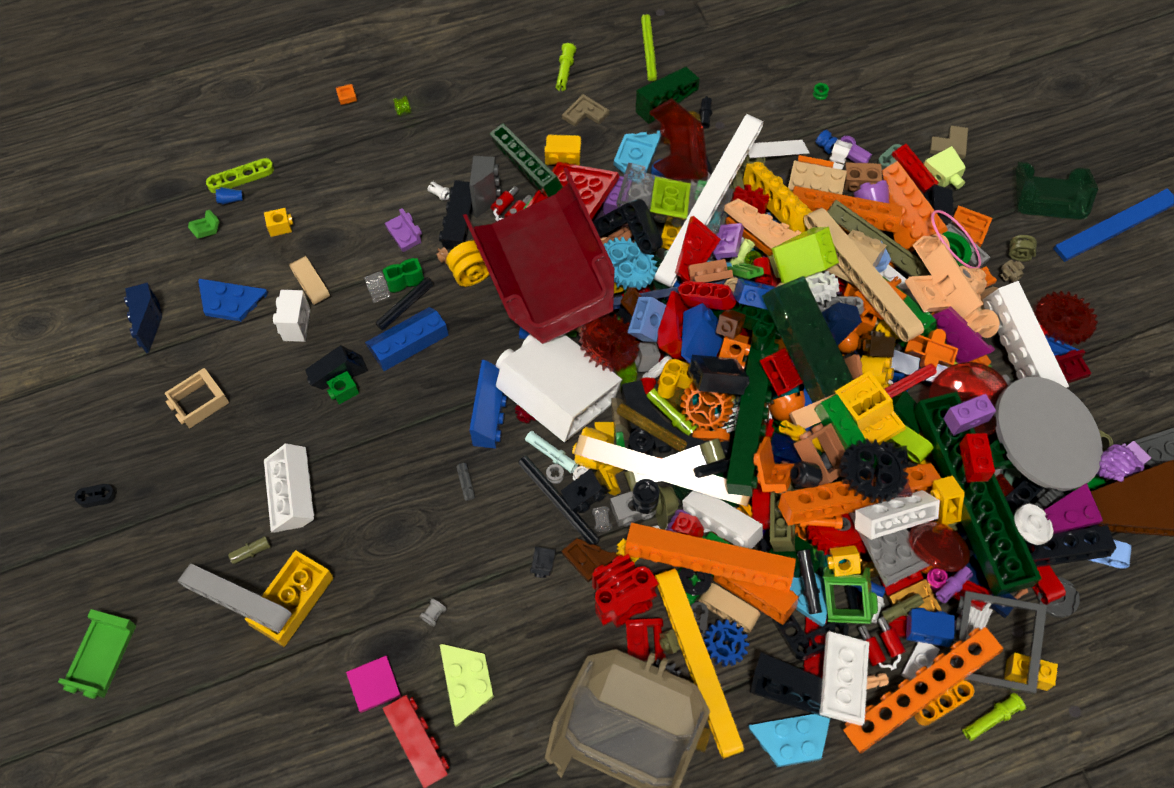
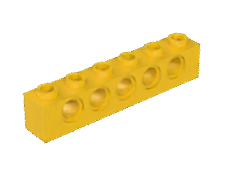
[743,162,812,233]

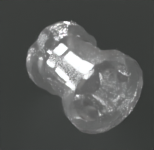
[592,507,612,532]

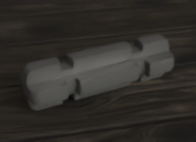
[456,463,475,501]

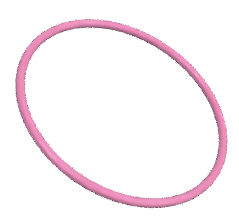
[931,210,981,268]

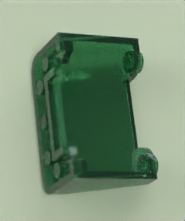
[1016,162,1099,219]

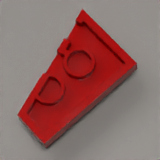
[675,216,721,281]

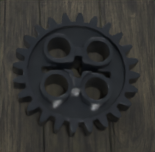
[839,439,909,504]

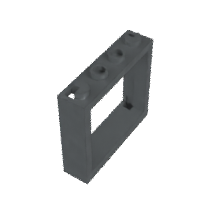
[951,591,1047,694]

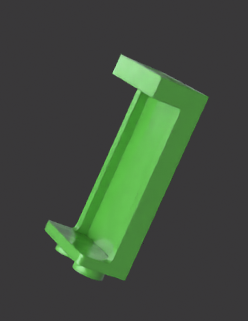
[58,609,136,699]

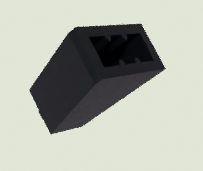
[305,345,368,390]

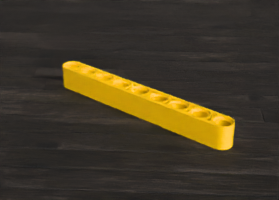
[655,568,744,759]

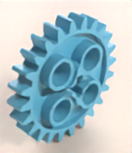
[604,237,658,290]

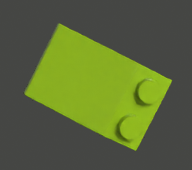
[650,177,691,219]
[772,227,839,284]

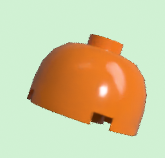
[768,390,805,423]

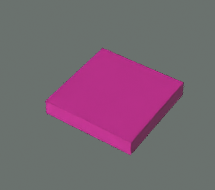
[346,656,401,713]

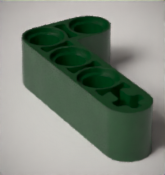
[708,300,779,350]

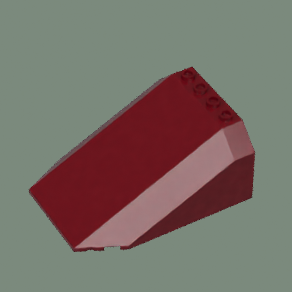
[463,167,615,344]

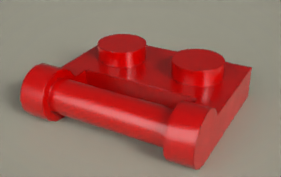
[626,618,666,663]

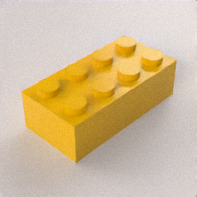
[245,550,333,647]

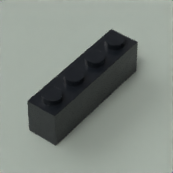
[439,180,473,250]

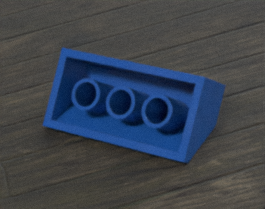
[365,307,448,371]
[470,360,507,449]

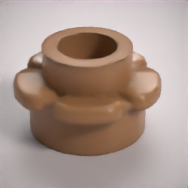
[436,247,449,264]

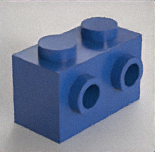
[906,608,955,647]

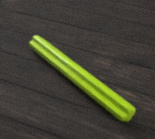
[641,14,657,81]

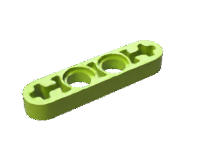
[206,158,274,193]

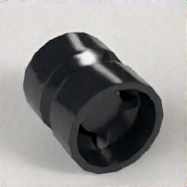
[628,429,654,456]
[632,479,660,514]

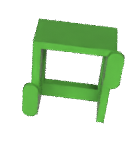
[823,566,878,624]

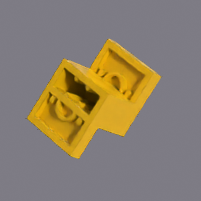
[835,370,906,445]

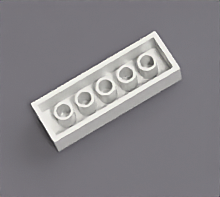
[983,281,1069,388]

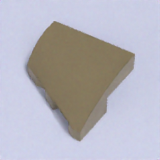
[611,397,630,440]

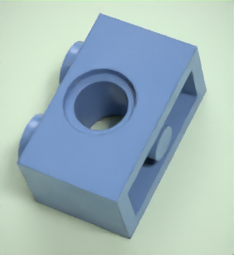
[628,297,666,342]

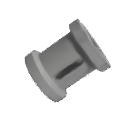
[420,599,447,627]

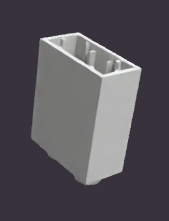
[496,334,622,442]

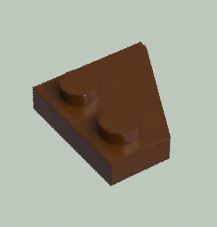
[561,538,618,583]

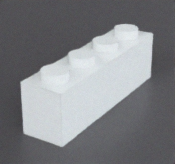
[683,490,763,549]

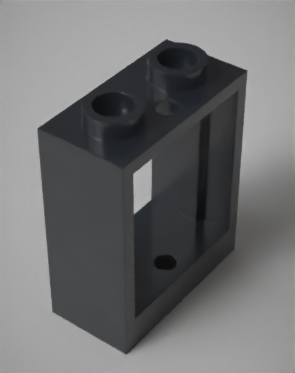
[688,355,749,395]

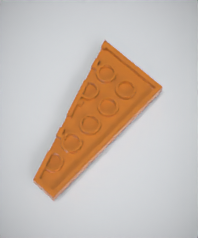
[882,161,948,252]

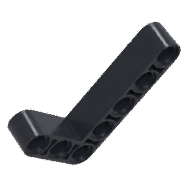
[593,199,663,254]

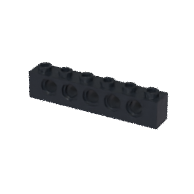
[1024,525,1117,567]

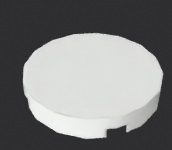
[1014,504,1053,545]

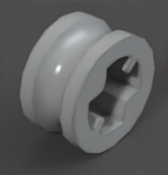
[546,464,564,484]

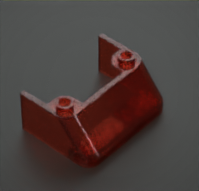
[650,99,708,180]

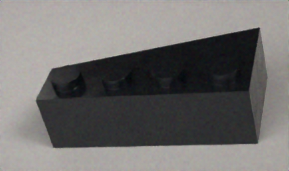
[750,652,835,720]

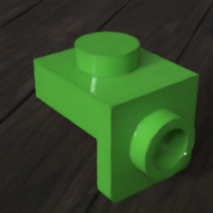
[188,210,219,239]

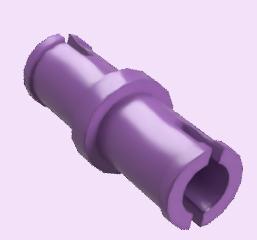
[936,566,973,603]

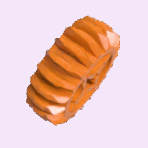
[680,382,734,431]

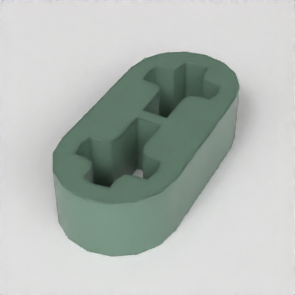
[877,144,902,170]

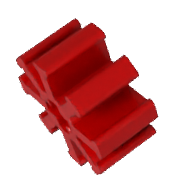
[731,184,770,214]

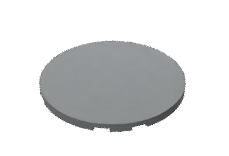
[994,377,1103,491]

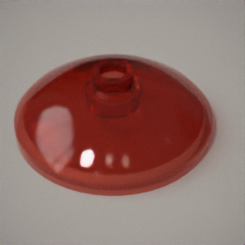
[909,520,970,572]

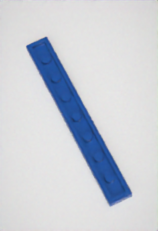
[1054,188,1174,262]

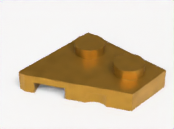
[887,579,942,616]

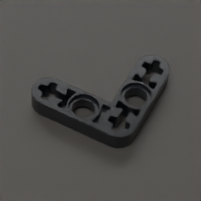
[771,614,849,661]

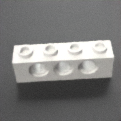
[855,490,940,539]

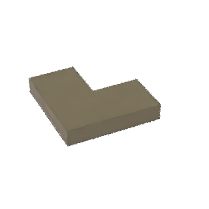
[562,94,609,127]
[930,126,968,159]

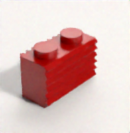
[760,348,803,396]

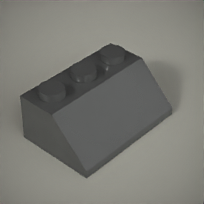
[469,156,501,217]

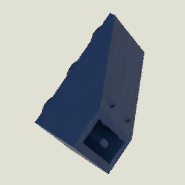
[124,282,162,353]

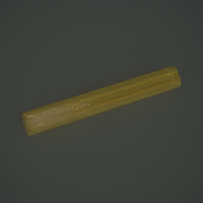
[616,403,687,452]

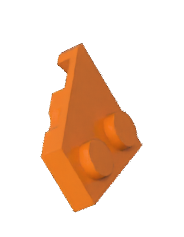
[951,205,993,247]

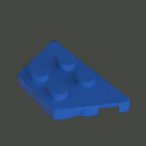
[198,279,268,322]

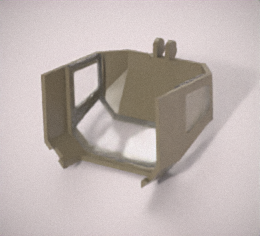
[545,649,710,788]

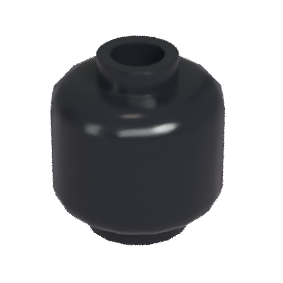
[790,461,823,489]

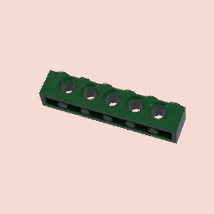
[489,123,563,198]

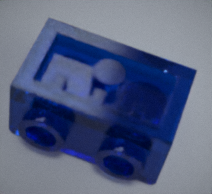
[771,433,802,465]

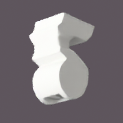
[830,139,852,170]

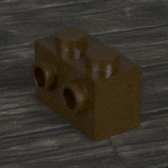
[858,331,895,357]

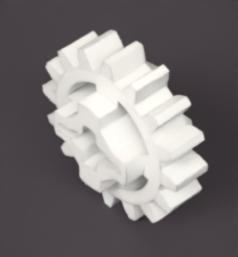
[796,271,839,305]

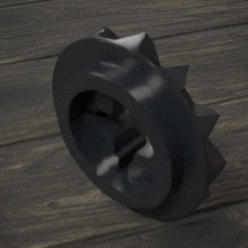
[679,568,712,596]

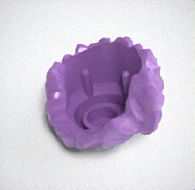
[1096,444,1144,482]

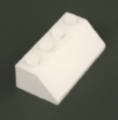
[264,443,314,533]

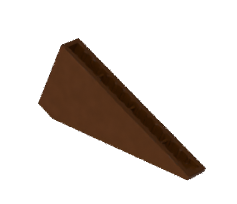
[1079,460,1174,537]

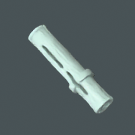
[525,431,578,473]

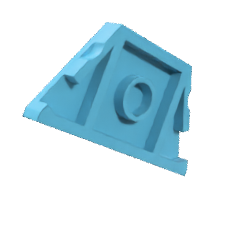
[614,131,662,185]
[790,573,827,627]
[748,714,830,767]

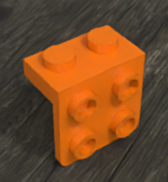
[754,437,795,493]

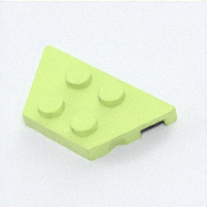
[440,644,494,727]

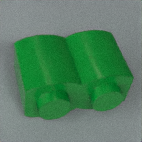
[382,258,424,292]

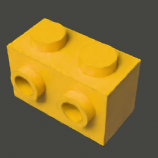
[930,476,965,527]

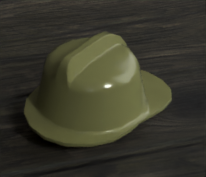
[656,484,679,530]

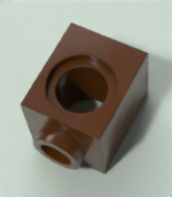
[716,309,746,339]

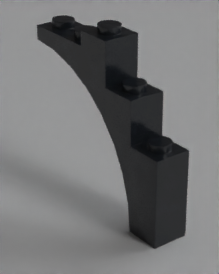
[621,380,734,457]

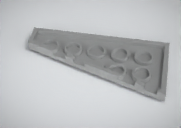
[836,477,935,587]

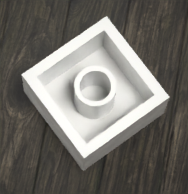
[273,290,311,342]

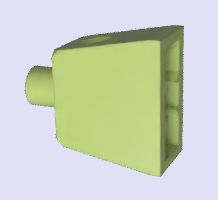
[924,146,966,189]

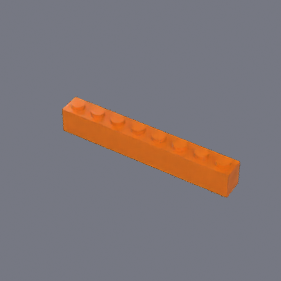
[624,523,796,591]

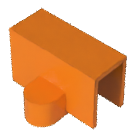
[904,329,958,368]

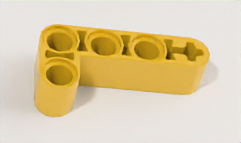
[657,359,736,402]

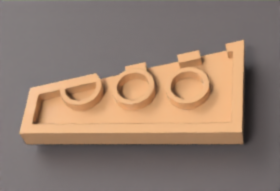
[724,199,802,249]

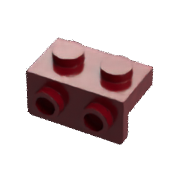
[1055,349,1092,383]

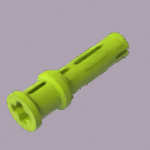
[556,43,576,91]
[646,388,698,436]
[963,692,1026,741]

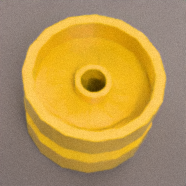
[446,241,490,287]

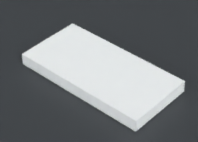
[820,631,869,726]

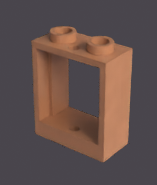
[794,423,845,486]

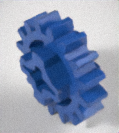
[703,619,749,667]

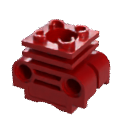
[592,554,659,628]

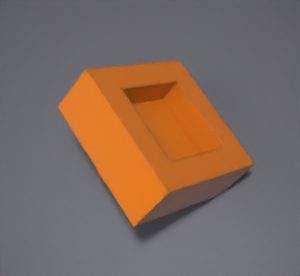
[336,84,357,105]

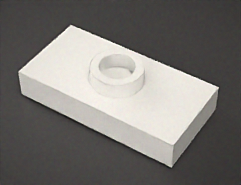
[901,642,940,686]

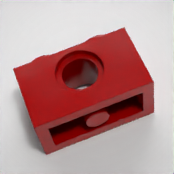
[959,433,995,482]

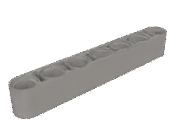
[178,564,292,633]

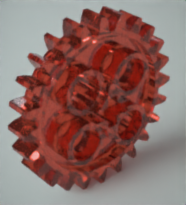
[1034,291,1098,346]
[578,314,640,372]

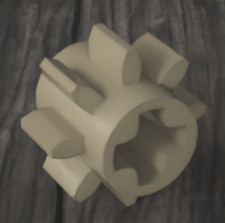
[1000,260,1025,283]

